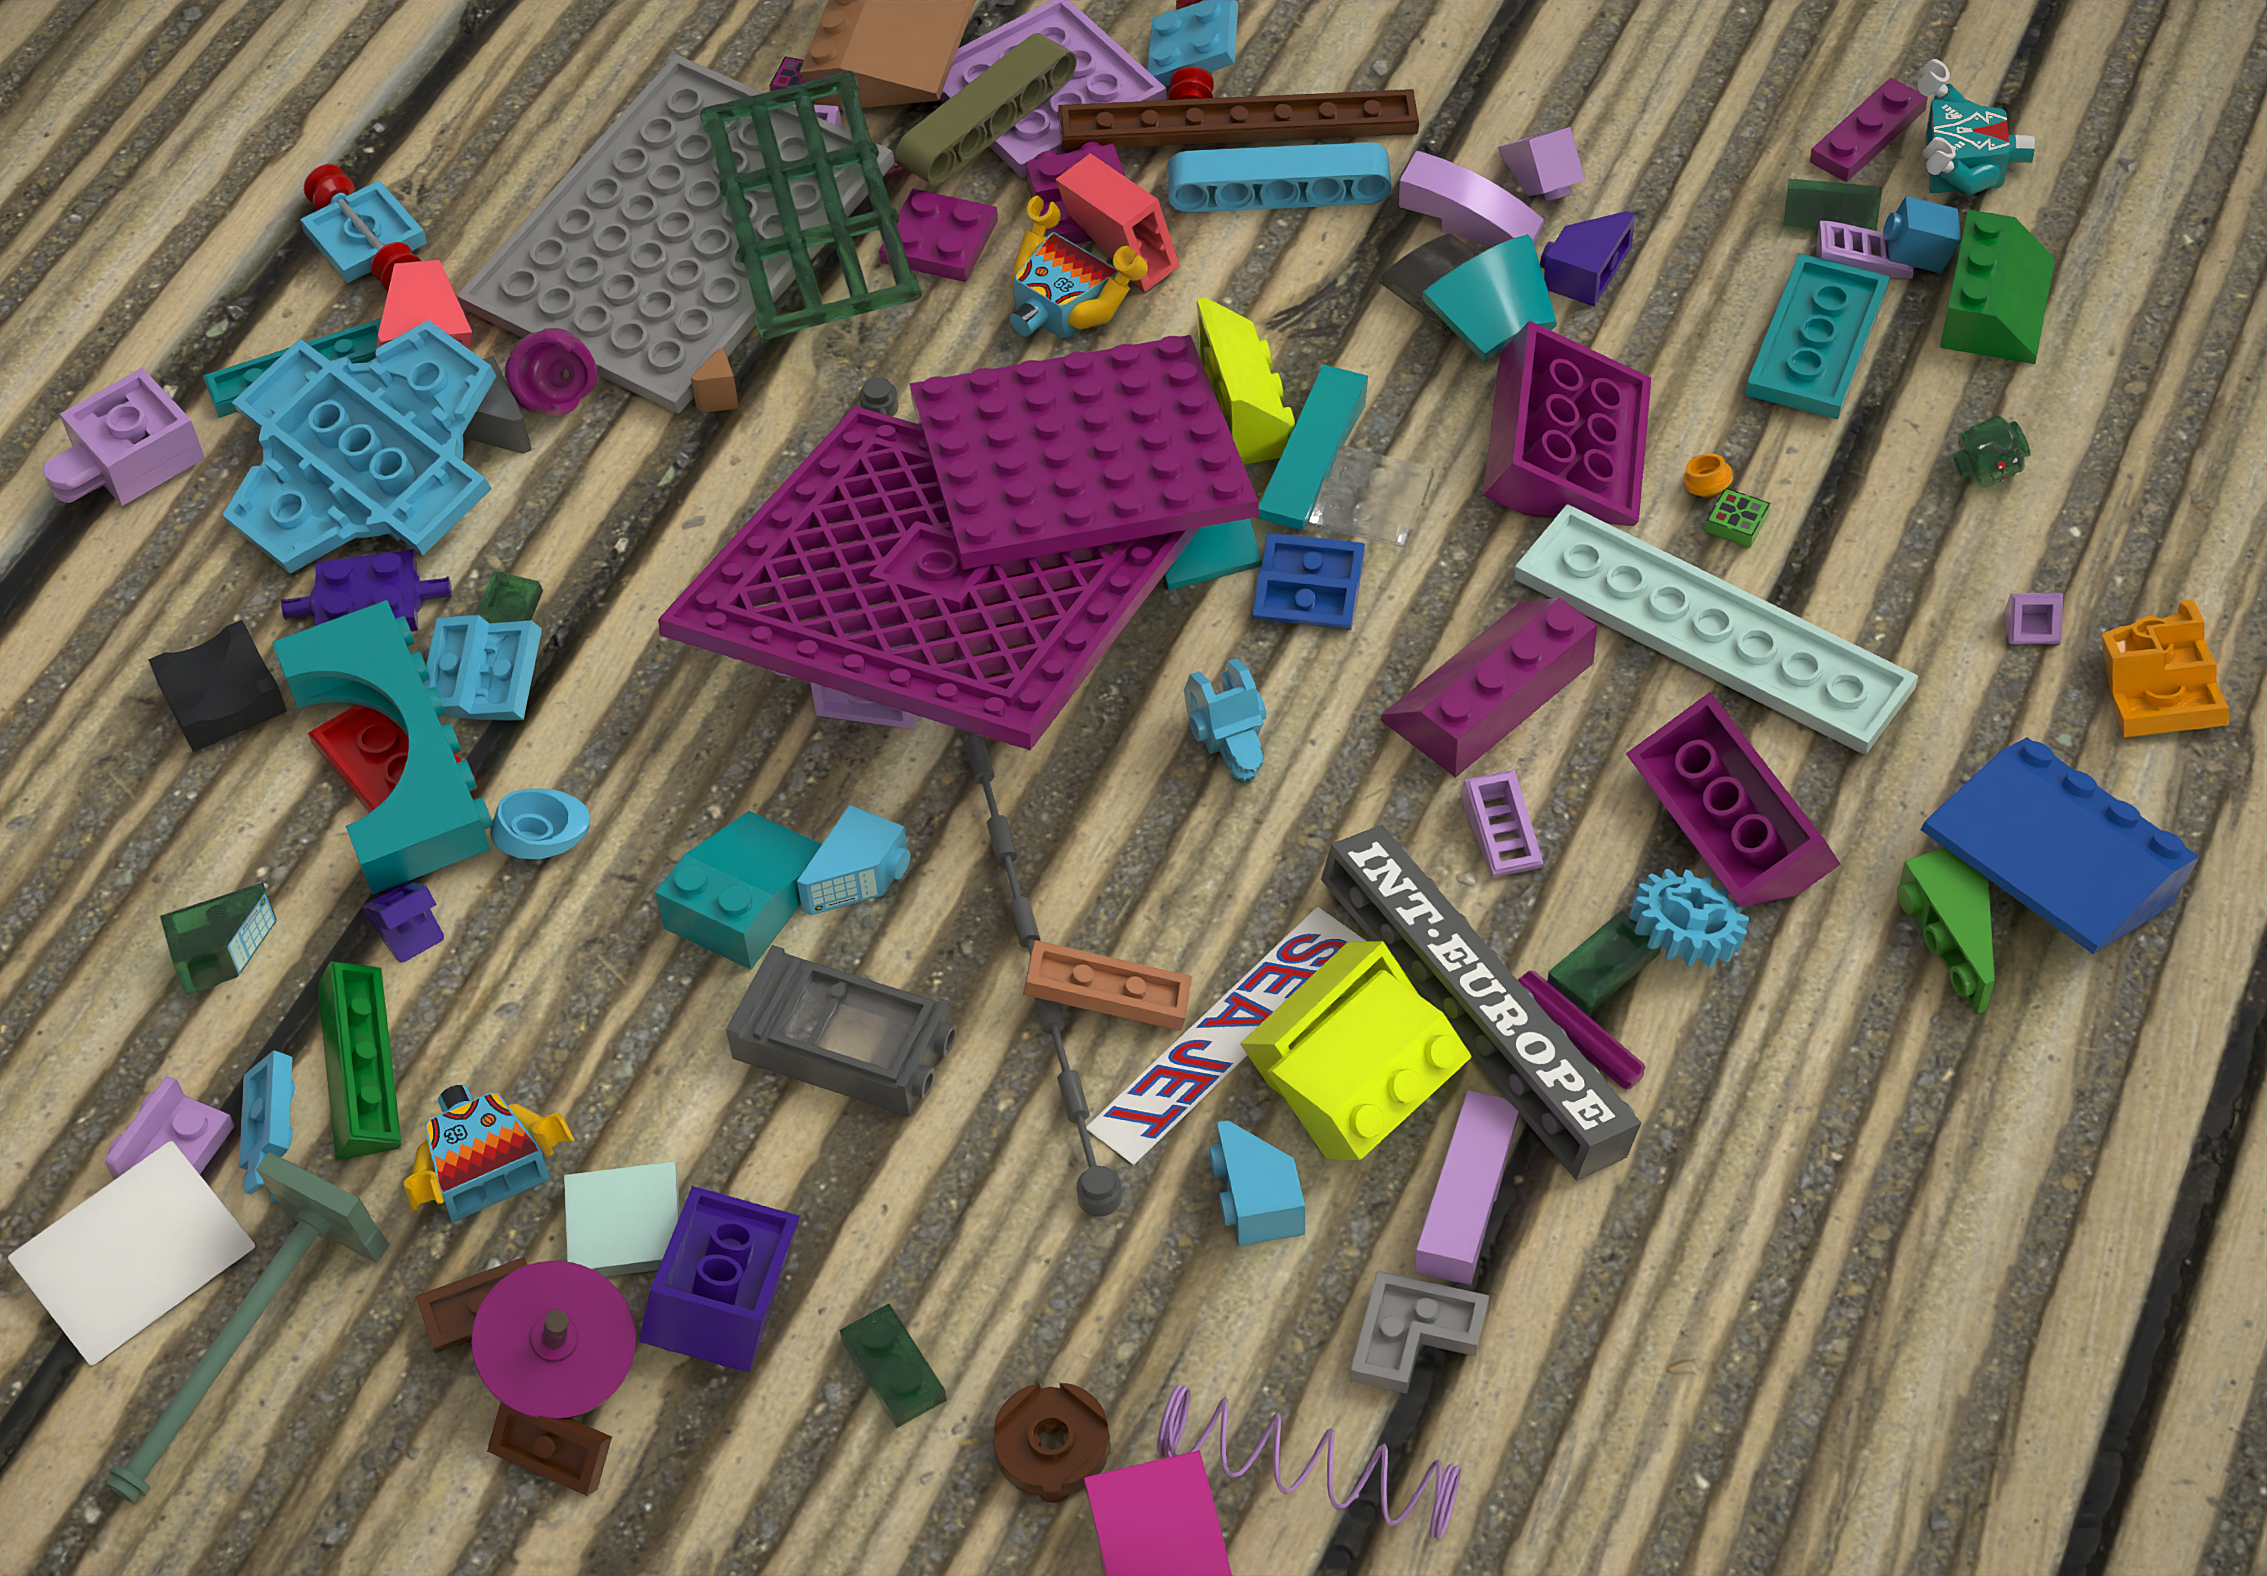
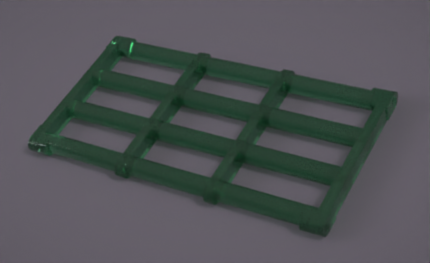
[700,71,922,339]

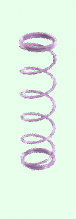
[1157,1384,1461,1540]

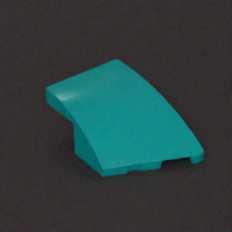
[1423,234,1557,363]

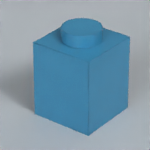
[1883,196,1961,273]

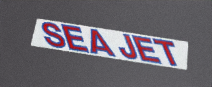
[1086,907,1366,1165]

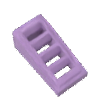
[1816,221,1913,279]
[1460,770,1544,878]

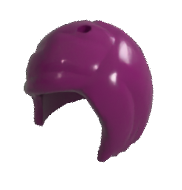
[505,328,598,416]

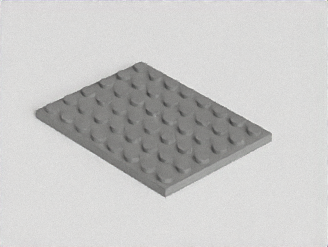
[456,54,895,414]

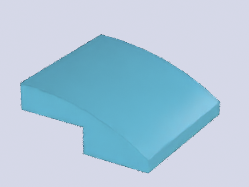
[423,615,542,720]

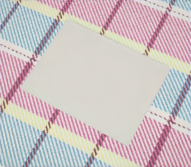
[8,1141,255,1366]

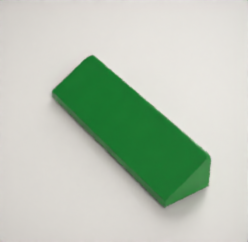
[318,961,402,1159]

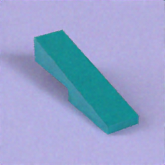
[1257,364,1368,530]

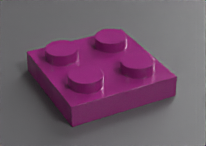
[879,188,998,282]

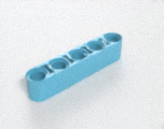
[1167,142,1392,213]

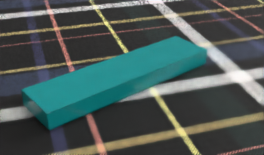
[203,318,382,418]

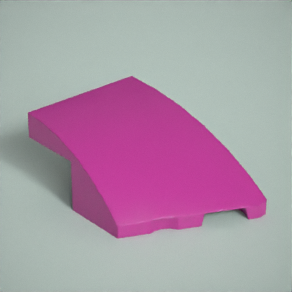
[1084,1450,1232,1576]

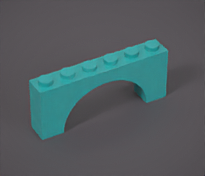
[272,600,493,895]

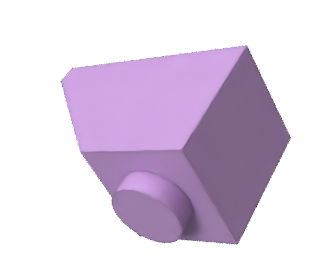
[1498,127,1585,201]

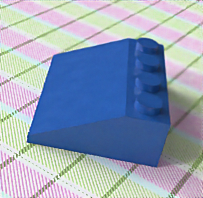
[1920,737,2199,954]

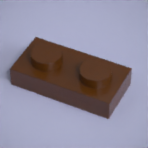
[415,1257,527,1354]
[487,1402,612,1496]

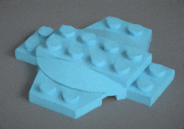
[223,320,496,574]

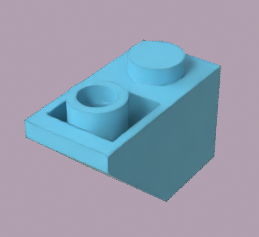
[1209,1120,1305,1246]

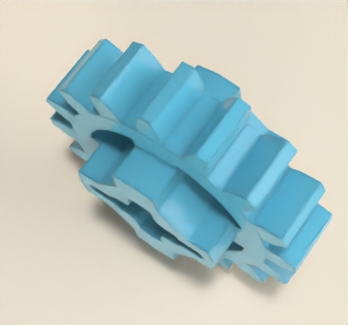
[1629,869,1749,967]

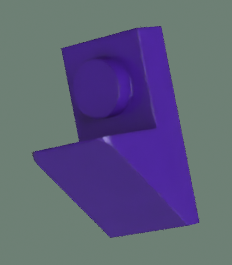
[361,882,444,962]

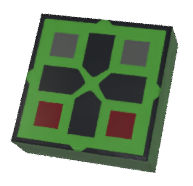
[1705,488,1771,548]

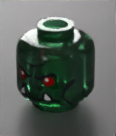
[1952,416,2031,488]

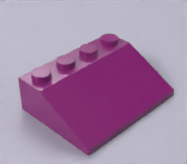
[1482,320,1651,526]

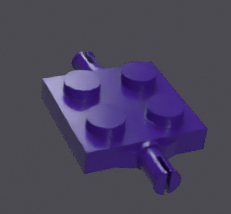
[281,549,452,632]

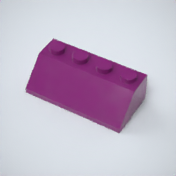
[1381,597,1597,778]
[1626,692,1841,907]

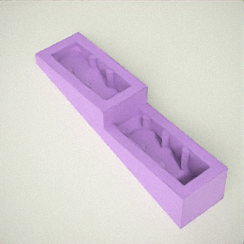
[1415,1090,1519,1286]

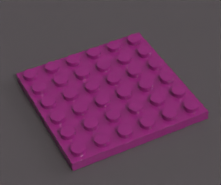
[910,335,1259,570]

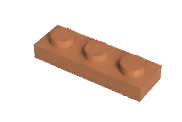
[1023,940,1192,1031]

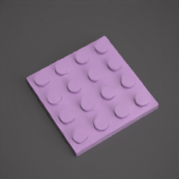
[939,0,1167,178]

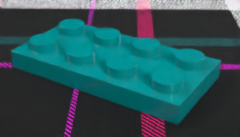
[1745,253,1890,419]

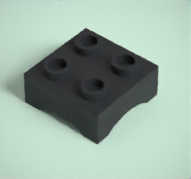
[148,620,287,752]

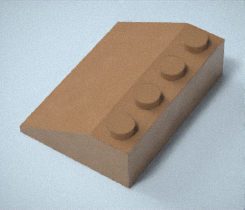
[800,0,976,110]

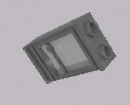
[726,945,957,1117]

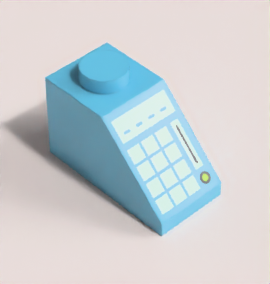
[797,805,911,915]

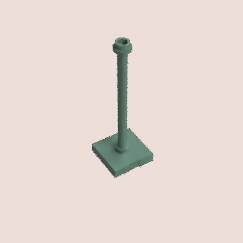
[105,1152,390,1504]

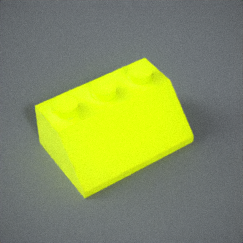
[1197,297,1295,465]
[1240,941,1419,1097]
[1267,970,1472,1161]

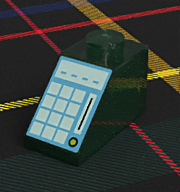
[160,882,277,994]

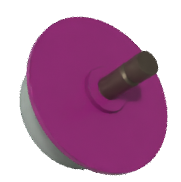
[472,1261,636,1419]

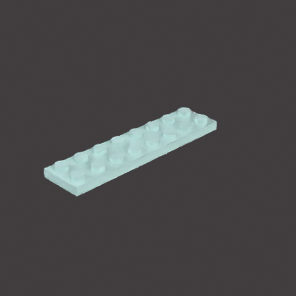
[1514,504,1918,756]

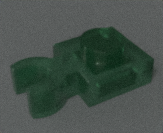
[476,571,543,623]

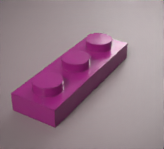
[1810,77,1928,183]

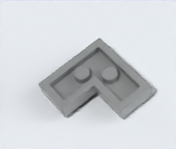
[1350,1271,1489,1394]

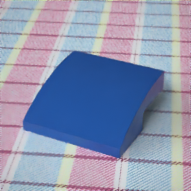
[1252,533,1365,630]

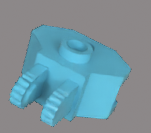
[1184,658,1266,783]

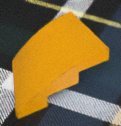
[2102,599,2229,737]

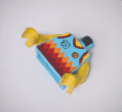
[1009,196,1148,338]
[403,1085,575,1223]

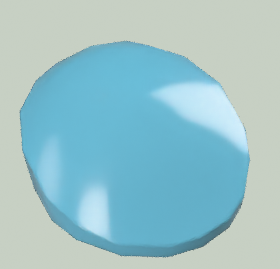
[490,789,590,859]

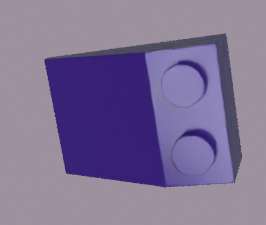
[639,1186,800,1373]

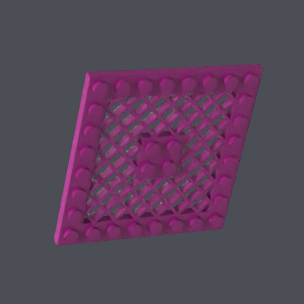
[658,406,1199,751]

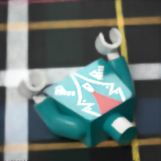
[1917,59,2035,195]

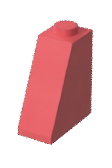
[1055,153,1180,292]
[375,260,472,358]

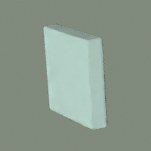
[564,1161,680,1277]

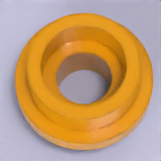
[1683,453,1733,498]

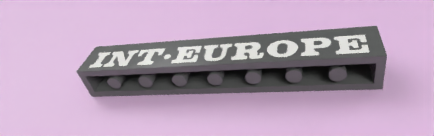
[1321,824,1642,1181]

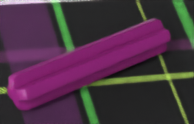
[1518,970,1646,1090]

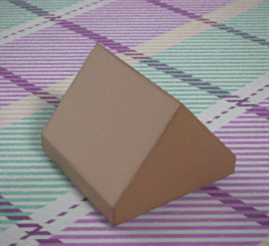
[691,348,739,413]

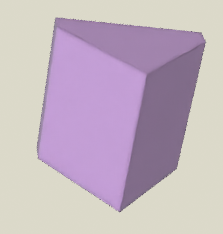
[2004,593,2063,644]

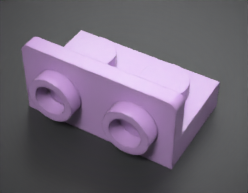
[105,1076,235,1180]

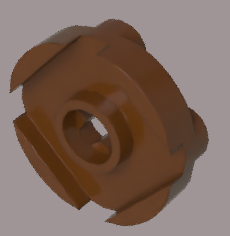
[993,1382,1111,1503]

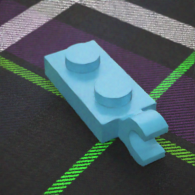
[239,1050,295,1203]

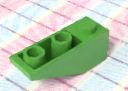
[1897,847,1995,1014]

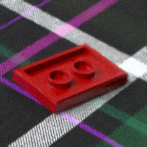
[308,704,477,813]

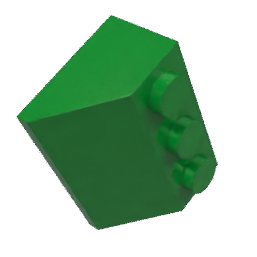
[1940,209,2055,364]

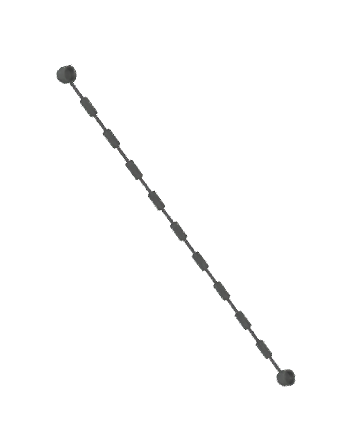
[859,377,1122,1217]

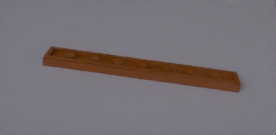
[1058,89,1419,150]

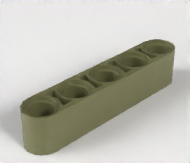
[895,33,1077,186]

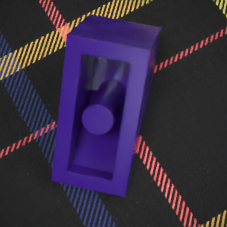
[1540,211,1635,306]

